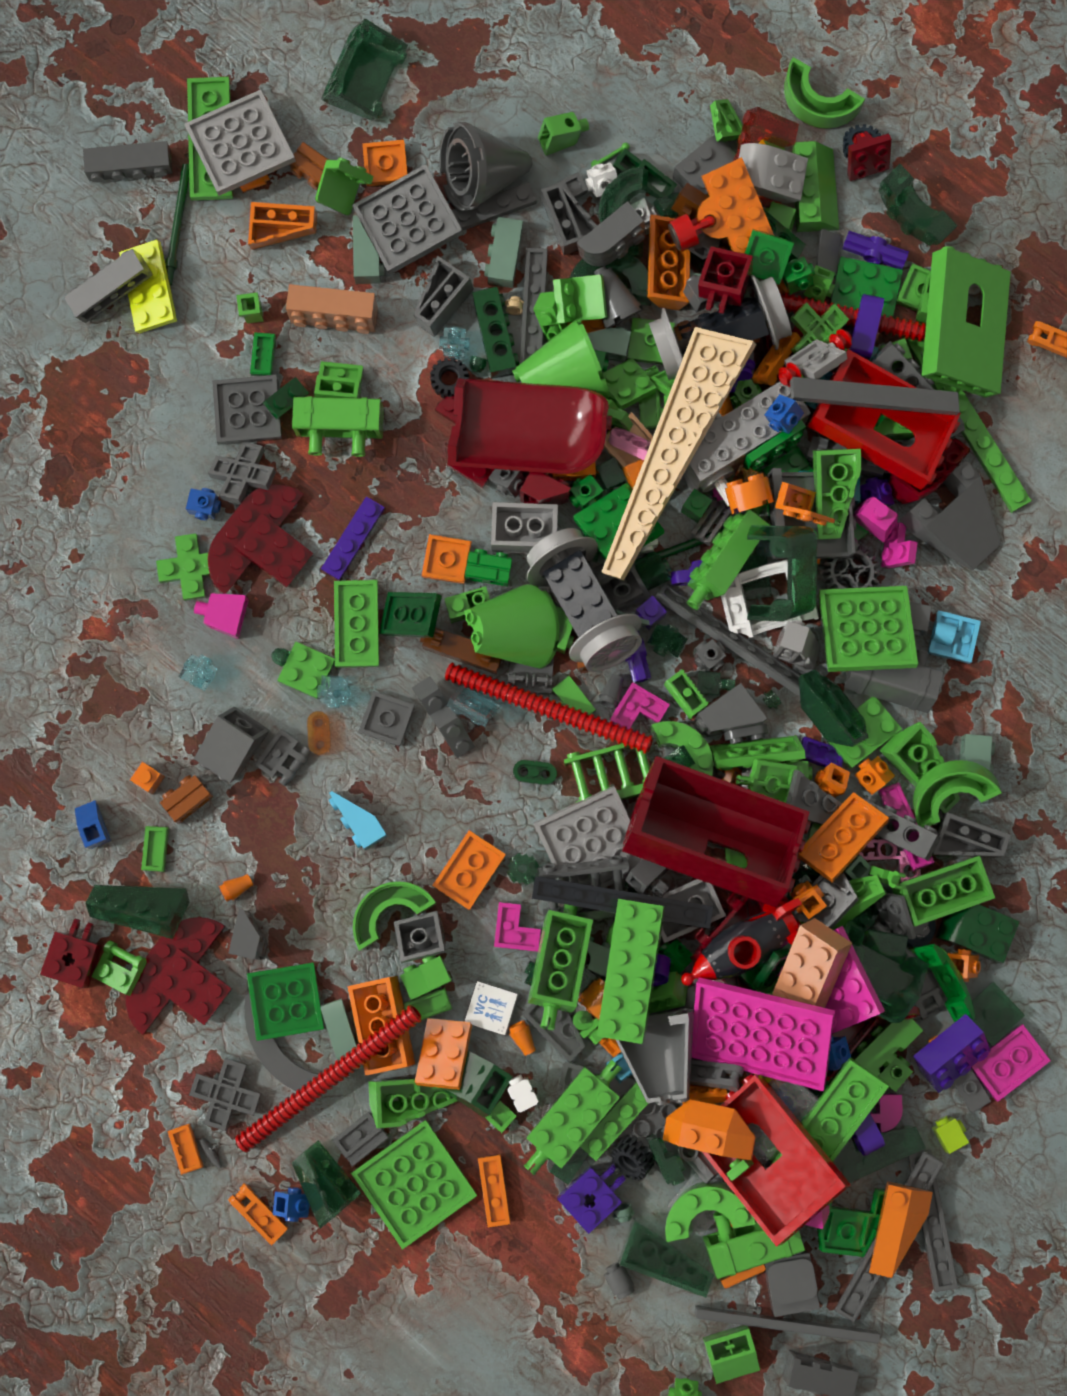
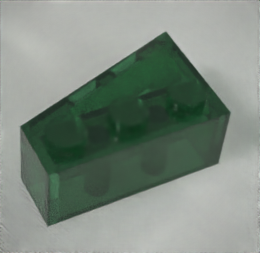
[292,1140,361,1229]

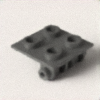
[508,657,554,694]

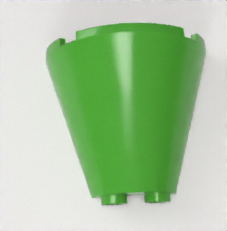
[512,318,611,398]
[464,584,560,669]

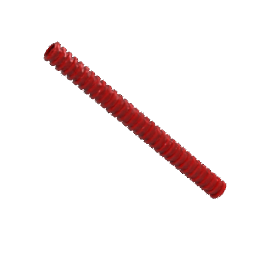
[779,291,926,343]
[445,662,653,754]
[235,1005,422,1153]

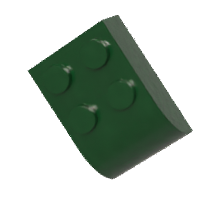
[936,904,1020,963]

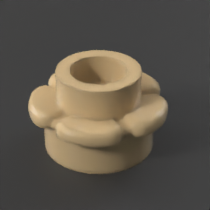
[505,296,524,315]

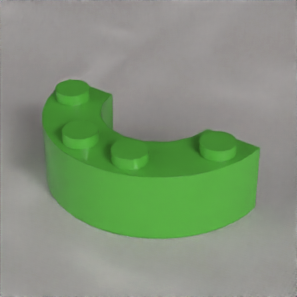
[784,57,865,129]
[650,721,714,776]
[913,760,1002,828]
[353,881,437,951]
[665,1181,757,1242]

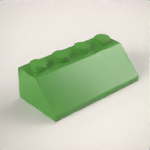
[791,141,839,232]
[892,856,995,926]

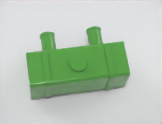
[292,396,384,457]
[702,1212,805,1280]

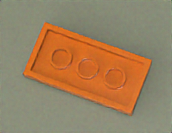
[798,792,889,883]

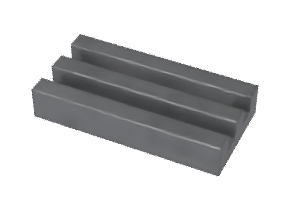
[691,501,732,546]

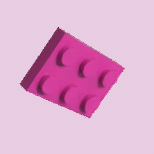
[971,1024,1051,1102]

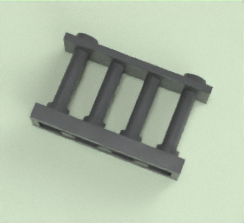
[538,855,629,920]

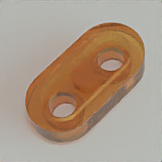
[307,711,331,756]

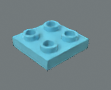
[928,610,981,664]

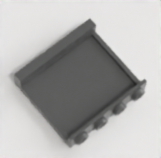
[767,468,858,559]

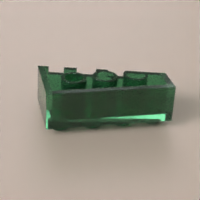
[85,885,190,939]
[618,1217,714,1298]

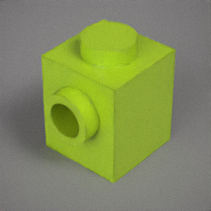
[932,1116,969,1154]

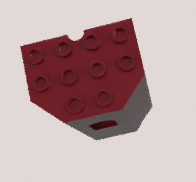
[622,756,811,907]

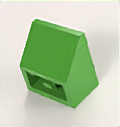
[702,1325,760,1384]

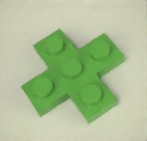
[790,303,850,354]
[156,533,210,601]

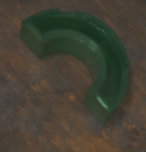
[878,164,957,246]
[599,167,648,257]
[569,253,652,306]

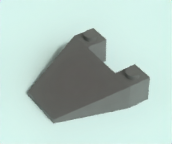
[900,460,1001,571]

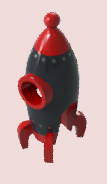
[681,897,802,986]

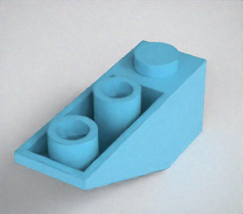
[329,791,387,850]

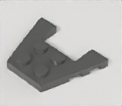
[764,872,859,929]

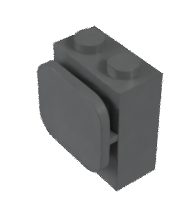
[764,1250,820,1317]

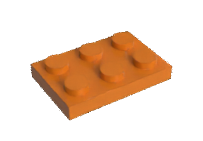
[432,830,506,910]
[415,1018,472,1090]

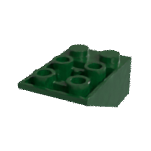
[440,1051,513,1117]

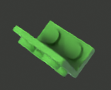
[553,274,607,323]

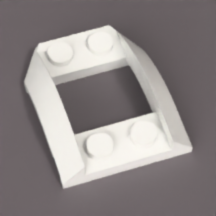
[721,556,819,638]

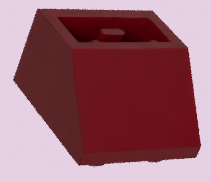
[520,472,571,505]

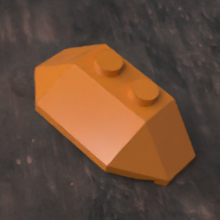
[662,1099,756,1160]

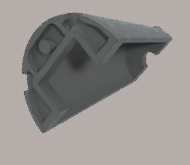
[616,1008,694,1105]

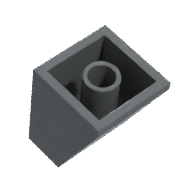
[694,683,767,737]
[194,707,270,783]

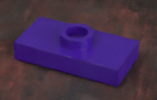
[801,737,843,768]

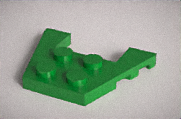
[817,1188,885,1257]

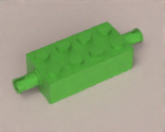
[687,504,769,610]
[528,904,593,1030]
[524,1059,622,1175]

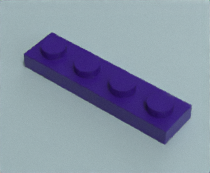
[321,497,385,581]

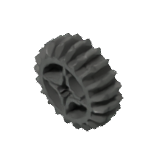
[821,545,881,589]

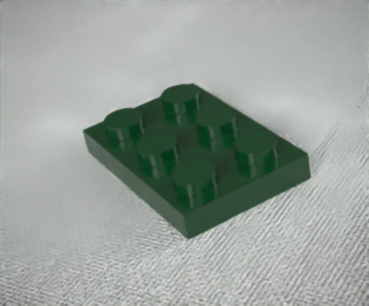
[379,592,442,638]

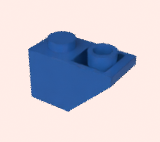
[75,800,111,849]

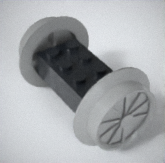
[649,275,792,380]
[527,528,642,672]

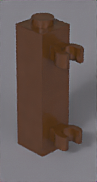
[671,183,730,250]
[420,627,502,675]

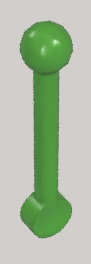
[591,142,630,167]

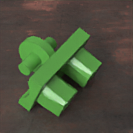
[573,1011,604,1045]

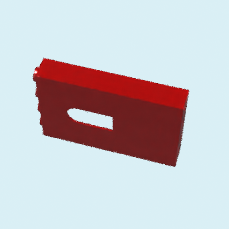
[807,349,961,490]
[701,1074,851,1247]

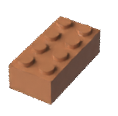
[286,284,378,334]
[772,918,852,1008]

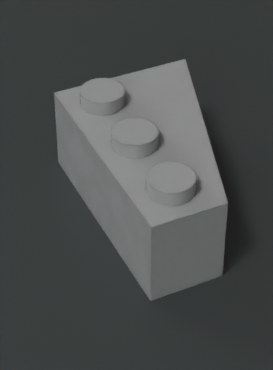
[772,620,821,671]

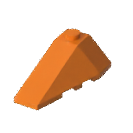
[869,1181,933,1278]

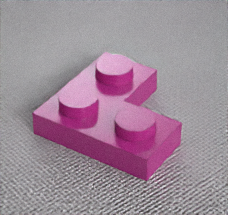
[881,522,918,569]
[610,682,670,729]
[494,902,541,952]

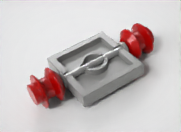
[778,329,852,387]

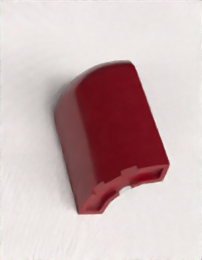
[448,378,612,474]

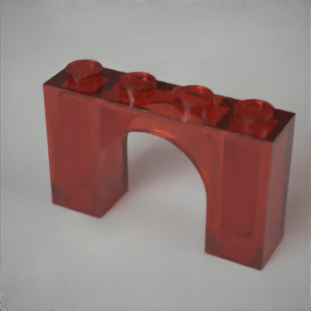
[733,107,799,208]

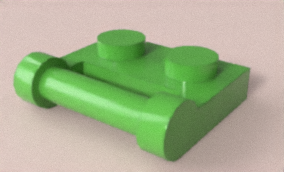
[92,940,147,996]

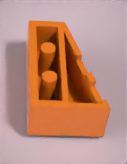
[248,202,318,250]

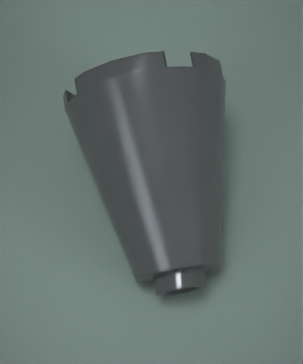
[594,266,643,329]

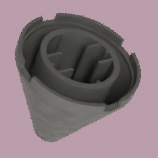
[439,122,533,211]

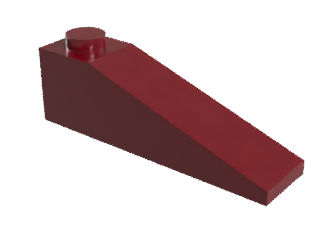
[889,438,970,504]

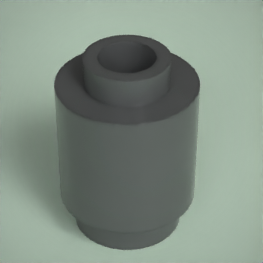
[604,1262,635,1299]

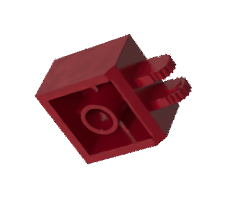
[698,247,753,314]
[40,918,102,988]

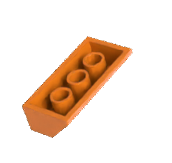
[648,214,690,311]
[347,976,416,1076]

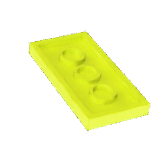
[119,240,177,334]

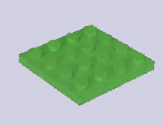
[819,586,918,672]
[351,1120,477,1250]

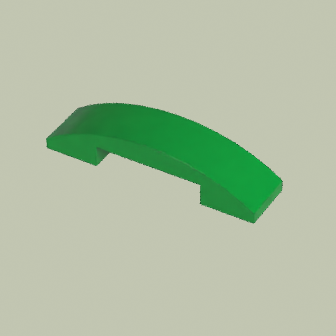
[914,944,975,1022]

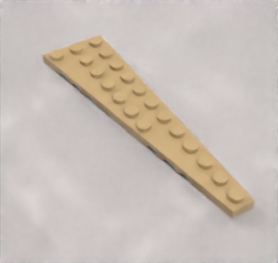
[601,327,756,581]

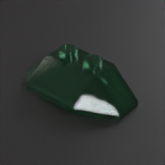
[799,669,869,747]

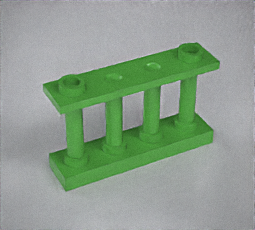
[564,736,650,803]

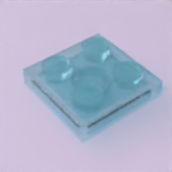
[446,685,500,727]

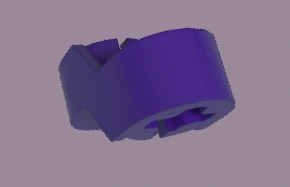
[671,560,703,586]

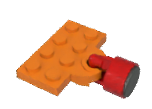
[668,157,774,253]

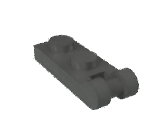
[690,1060,744,1092]

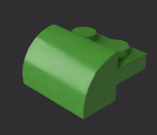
[314,361,364,398]

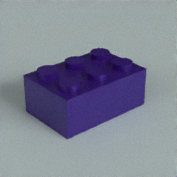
[913,1014,991,1093]

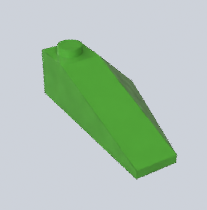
[368,1078,458,1128]

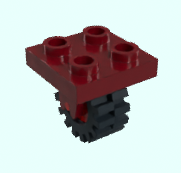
[843,124,892,181]

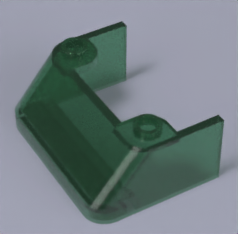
[747,525,818,621]

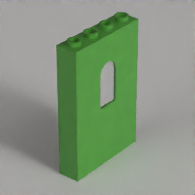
[922,246,1011,398]

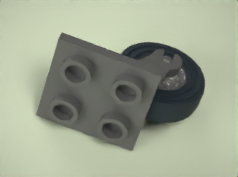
[875,893,936,947]

